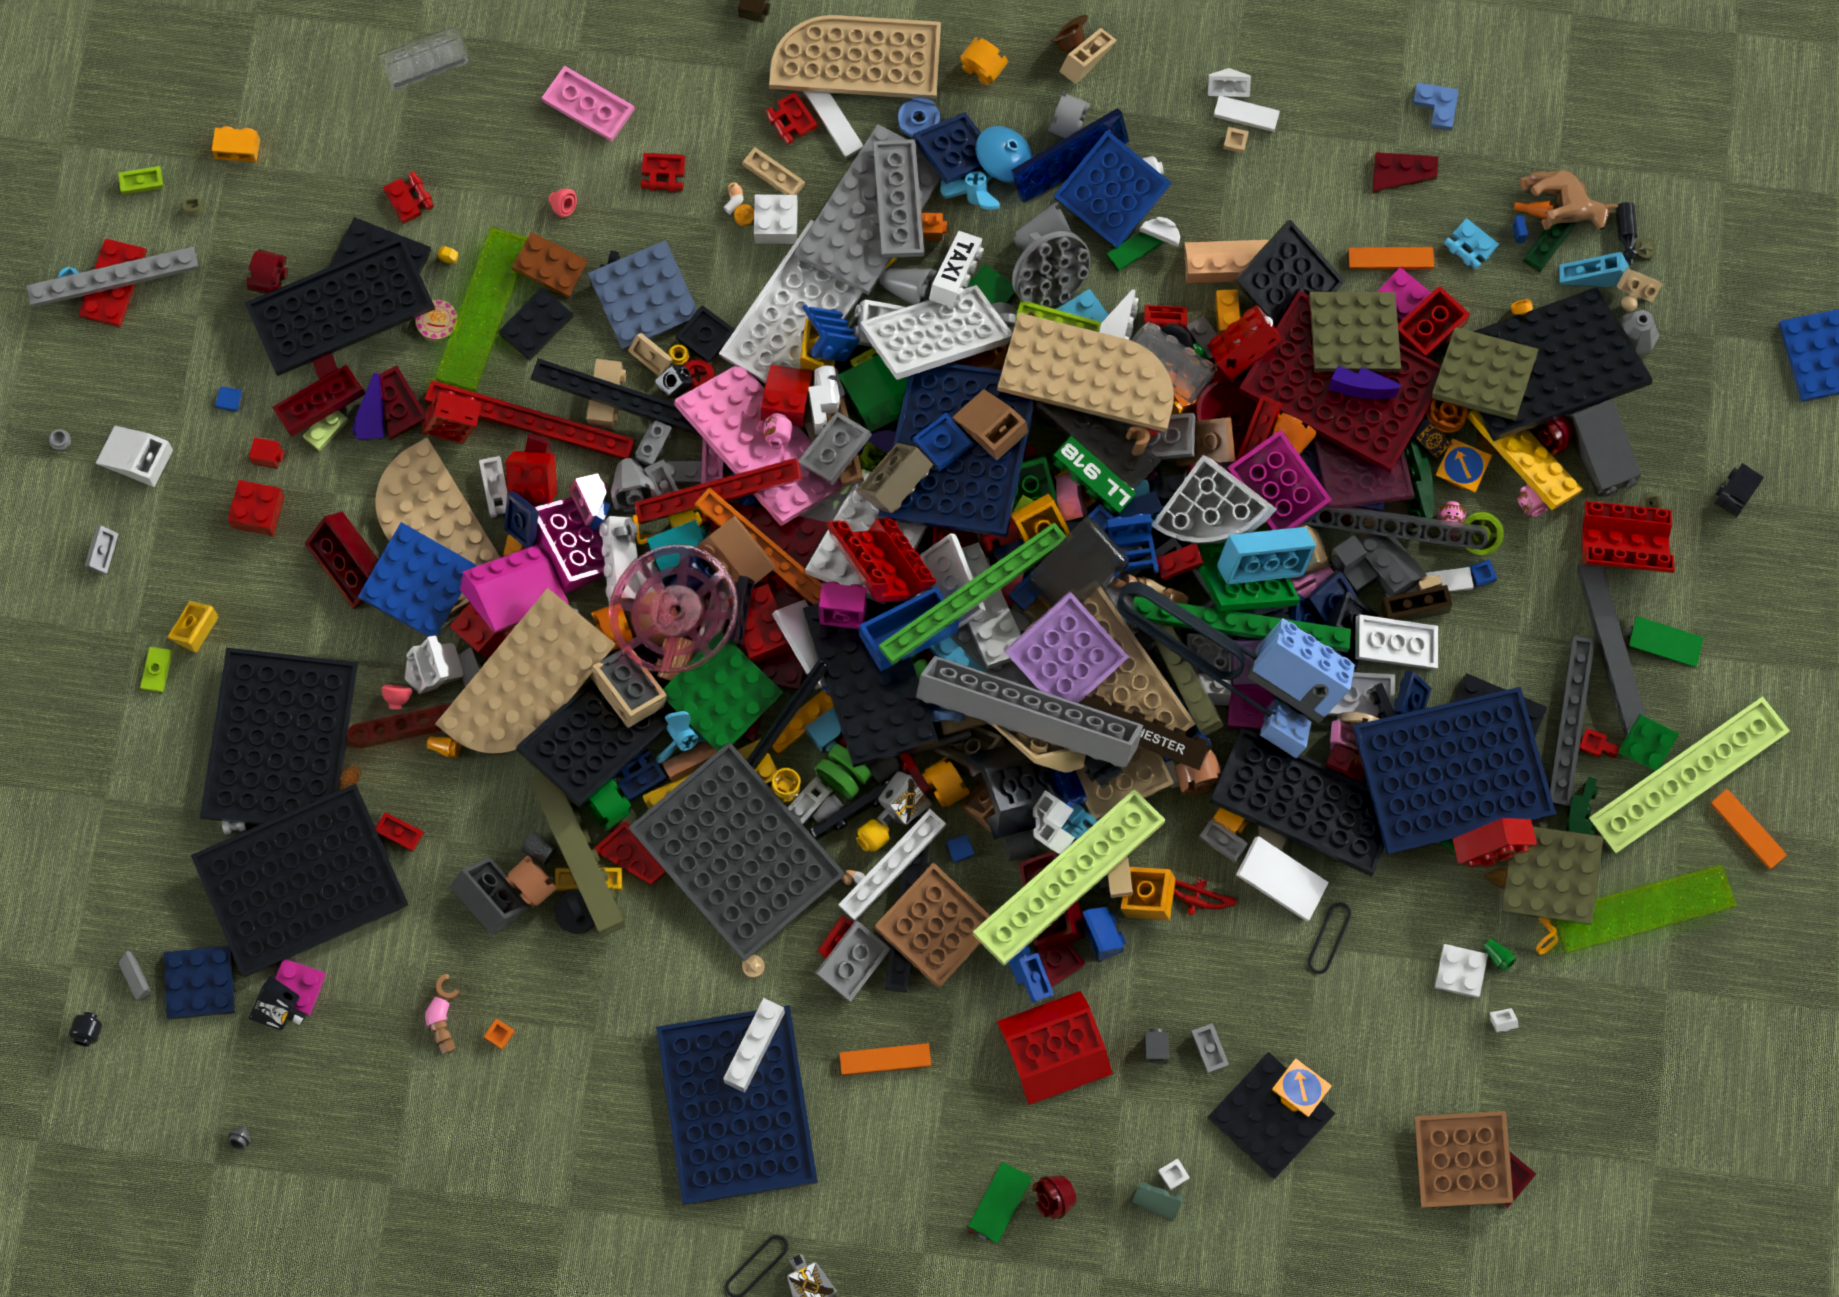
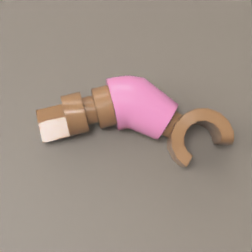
[425,974,460,1054]

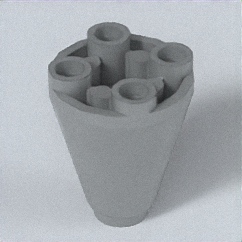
[880,268,938,305]

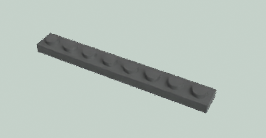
[1549,635,1595,808]

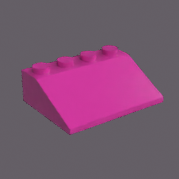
[1227,430,1332,531]
[535,497,605,593]
[460,545,569,634]

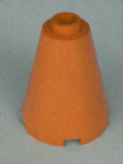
[1271,413,1317,455]

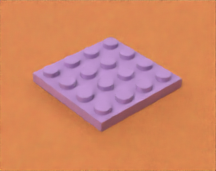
[1004,591,1129,703]

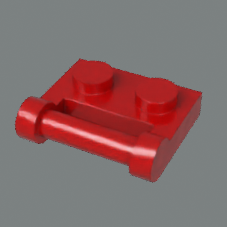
[1144,305,1187,330]

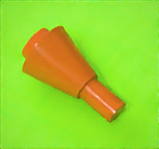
[1514,200,1554,220]

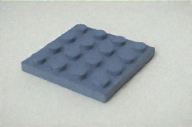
[588,240,697,351]

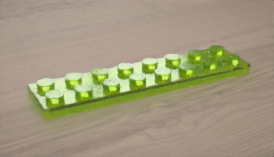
[435,226,528,392]
[1555,864,1737,954]

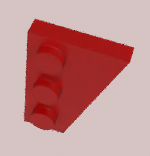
[592,820,666,885]

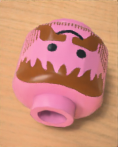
[763,413,792,447]
[1517,485,1548,517]
[1437,501,1466,535]

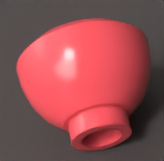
[548,189,577,218]
[382,685,412,709]

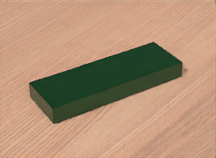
[1523,222,1576,273]

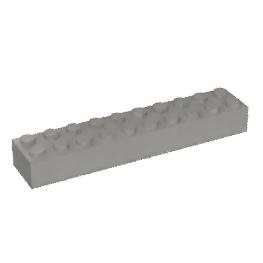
[916,656,1143,768]

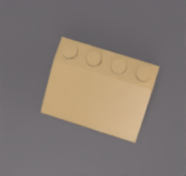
[991,724,1086,773]

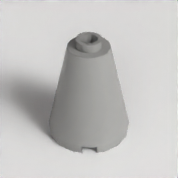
[1013,201,1072,251]

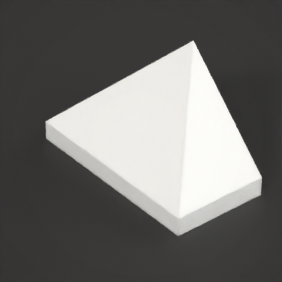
[1208,68,1251,97]

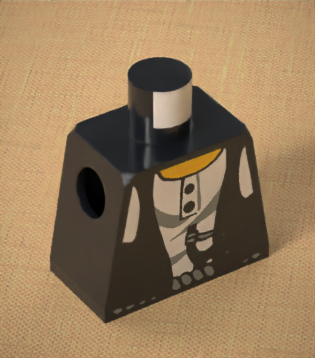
[248,976,307,1030]

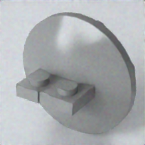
[1012,231,1090,307]

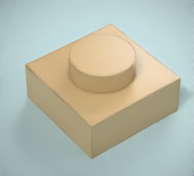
[1223,127,1249,154]
[1417,575,1442,591]

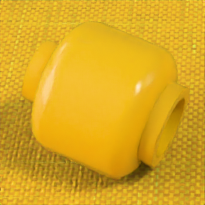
[856,819,890,852]

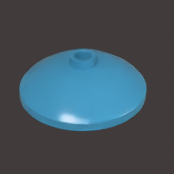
[976,126,1034,183]

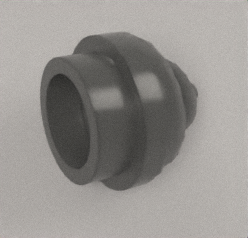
[228,1126,251,1150]

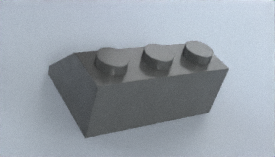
[1359,534,1427,597]
[450,857,531,935]

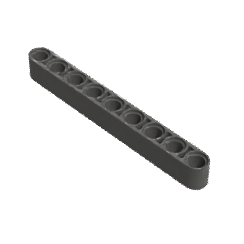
[1302,504,1488,549]
[1577,564,1646,739]

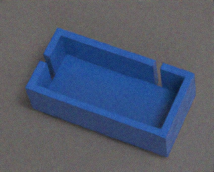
[859,587,959,671]

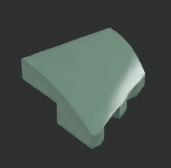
[1132,1182,1184,1221]

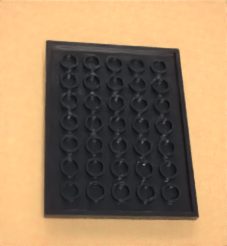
[1440,287,1653,442]
[200,647,358,825]
[191,784,409,978]

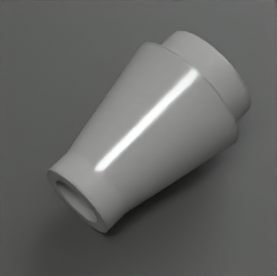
[812,794,845,824]

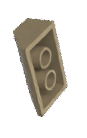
[856,443,933,513]

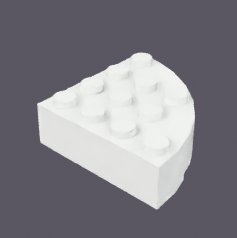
[1152,455,1277,545]

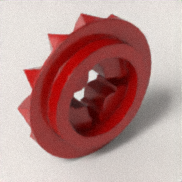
[684,359,714,390]

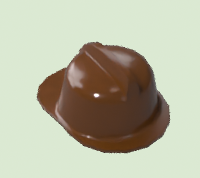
[1050,15,1088,54]

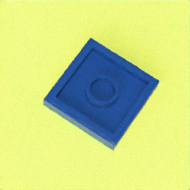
[912,413,974,472]

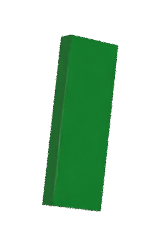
[1107,232,1165,272]

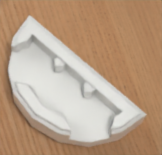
[1139,217,1180,247]

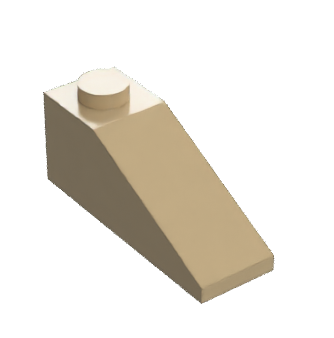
[1059,28,1117,84]

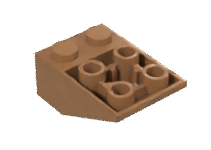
[952,389,1028,460]

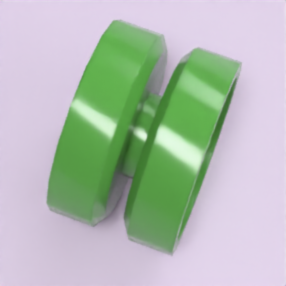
[815,744,871,799]

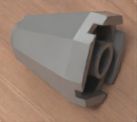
[1618,310,1659,356]
[611,458,656,514]

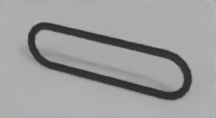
[1308,902,1351,974]
[725,1235,789,1297]

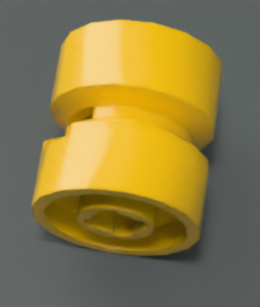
[771,768,801,805]

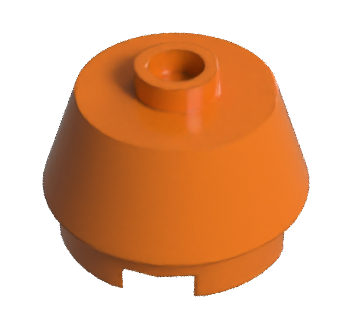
[1425,399,1467,434]

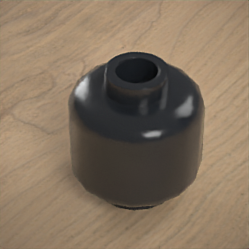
[69,1012,102,1047]

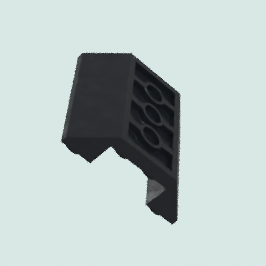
[965,744,1071,840]

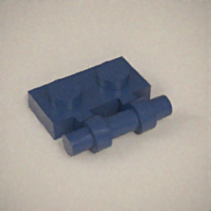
[614,749,667,802]

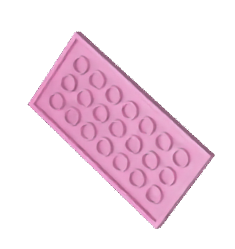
[674,365,846,526]

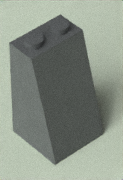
[1570,399,1641,497]

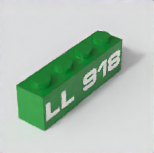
[1052,436,1137,516]

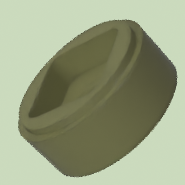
[182,197,204,217]
[1634,238,1656,260]
[1640,492,1663,509]

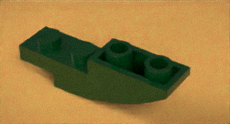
[1399,438,1434,529]
[1566,776,1599,835]

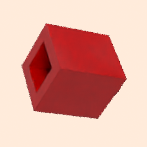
[249,437,284,469]

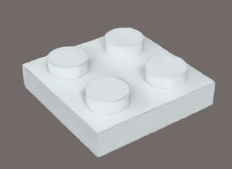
[1434,944,1488,998]

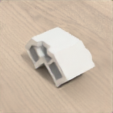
[1033,790,1075,854]

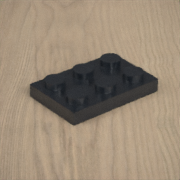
[498,287,574,361]

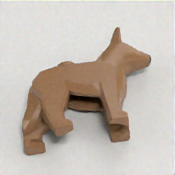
[1519,170,1618,230]

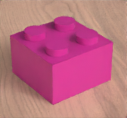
[819,581,867,629]

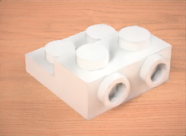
[853,300,906,347]

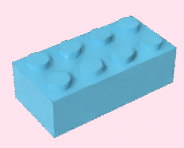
[1217,527,1316,585]

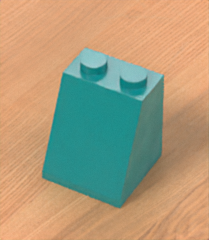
[647,520,707,587]

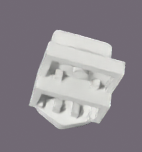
[405,636,464,694]

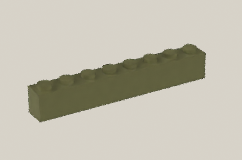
[528,773,627,938]

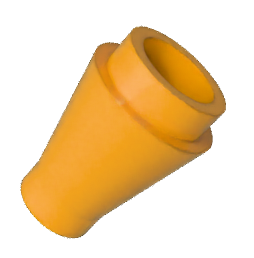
[427,736,461,759]

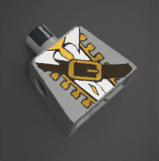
[878,771,932,827]
[787,1254,837,1297]

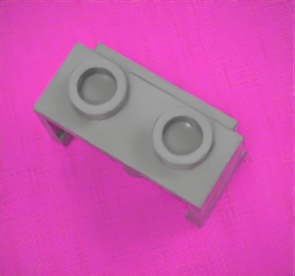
[635,420,674,468]

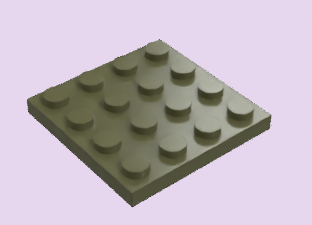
[1309,292,1401,372]
[1432,327,1538,421]
[1502,827,1604,925]

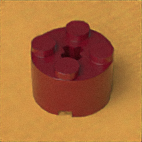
[246,249,288,294]

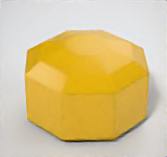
[437,246,459,264]

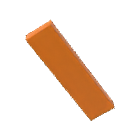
[1348,247,1434,270]
[1710,789,1787,870]
[839,1043,931,1076]

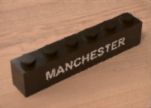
[1082,693,1211,771]

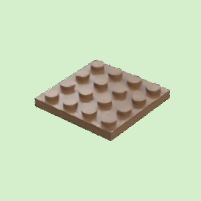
[873,863,990,989]
[1415,1111,1513,1208]

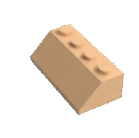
[1184,240,1269,283]

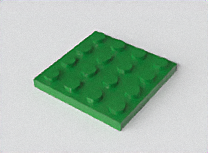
[1190,543,1300,611]
[663,631,784,755]

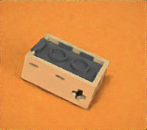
[590,646,667,728]

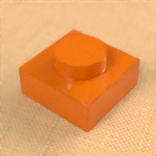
[483,1018,515,1050]

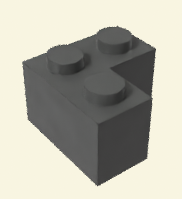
[1329,535,1377,595]

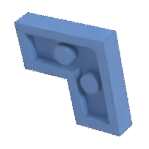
[1413,83,1459,131]

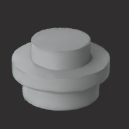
[49,429,71,451]

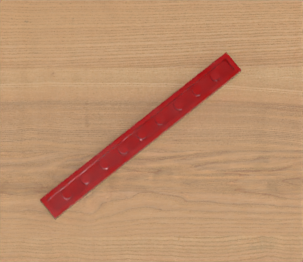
[424,380,635,460]

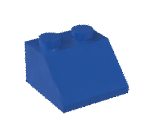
[1082,907,1126,962]

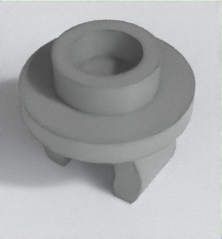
[614,519,637,540]

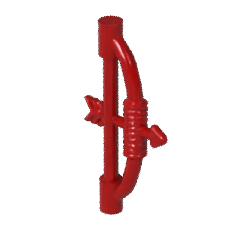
[1174,877,1237,916]

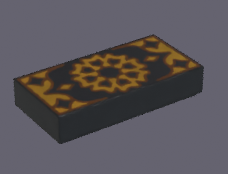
[1413,419,1452,459]

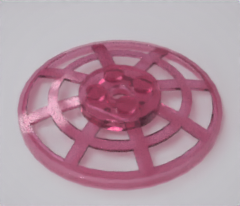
[609,544,739,673]

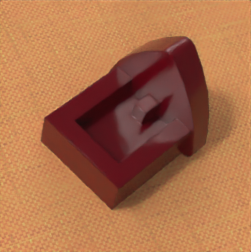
[312,353,338,380]

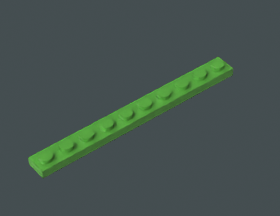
[879,523,1068,665]

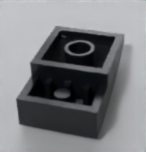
[1324,591,1379,670]

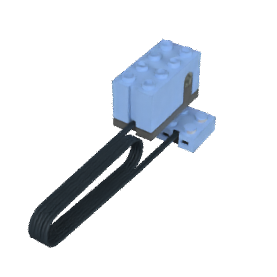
[1117,582,1355,758]

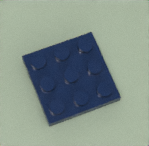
[912,112,984,184]
[164,946,235,1020]

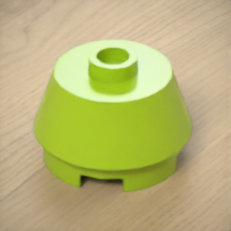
[1460,512,1504,555]

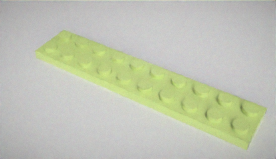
[1588,696,1790,855]
[973,789,1165,966]

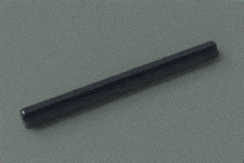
[746,660,829,770]

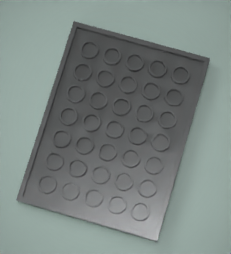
[628,742,846,961]

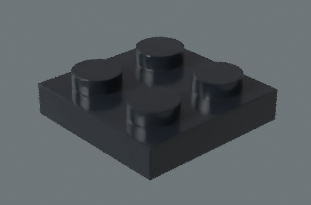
[676,305,735,364]

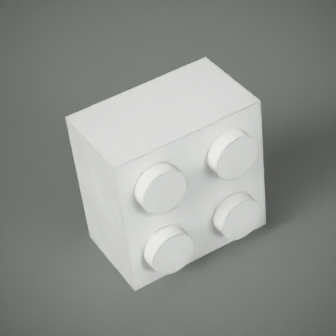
[754,195,798,244]

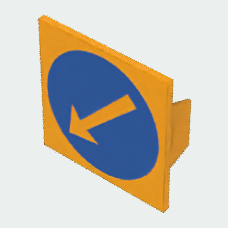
[1435,438,1492,493]
[1272,1058,1332,1117]

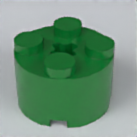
[586,779,631,830]

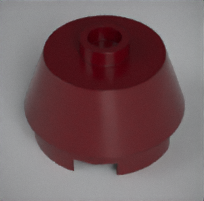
[1533,416,1574,455]
[1032,1175,1076,1220]

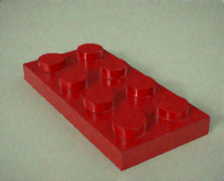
[79,238,147,328]

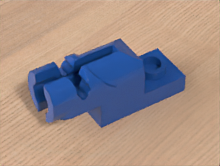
[1008,945,1054,1003]

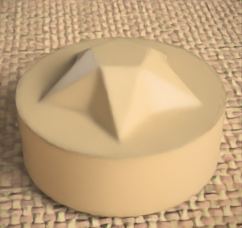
[742,955,765,979]

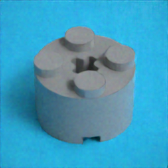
[1048,93,1090,141]

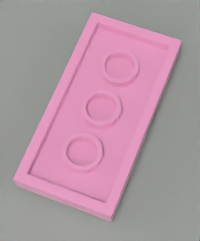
[541,66,635,142]

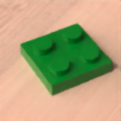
[1618,713,1679,771]

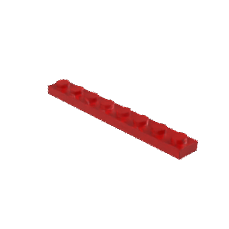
[634,458,802,524]

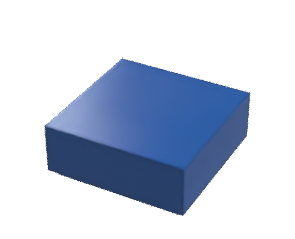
[1512,215,1528,244]
[215,386,242,412]
[590,501,611,530]
[1469,559,1497,588]
[946,834,975,863]

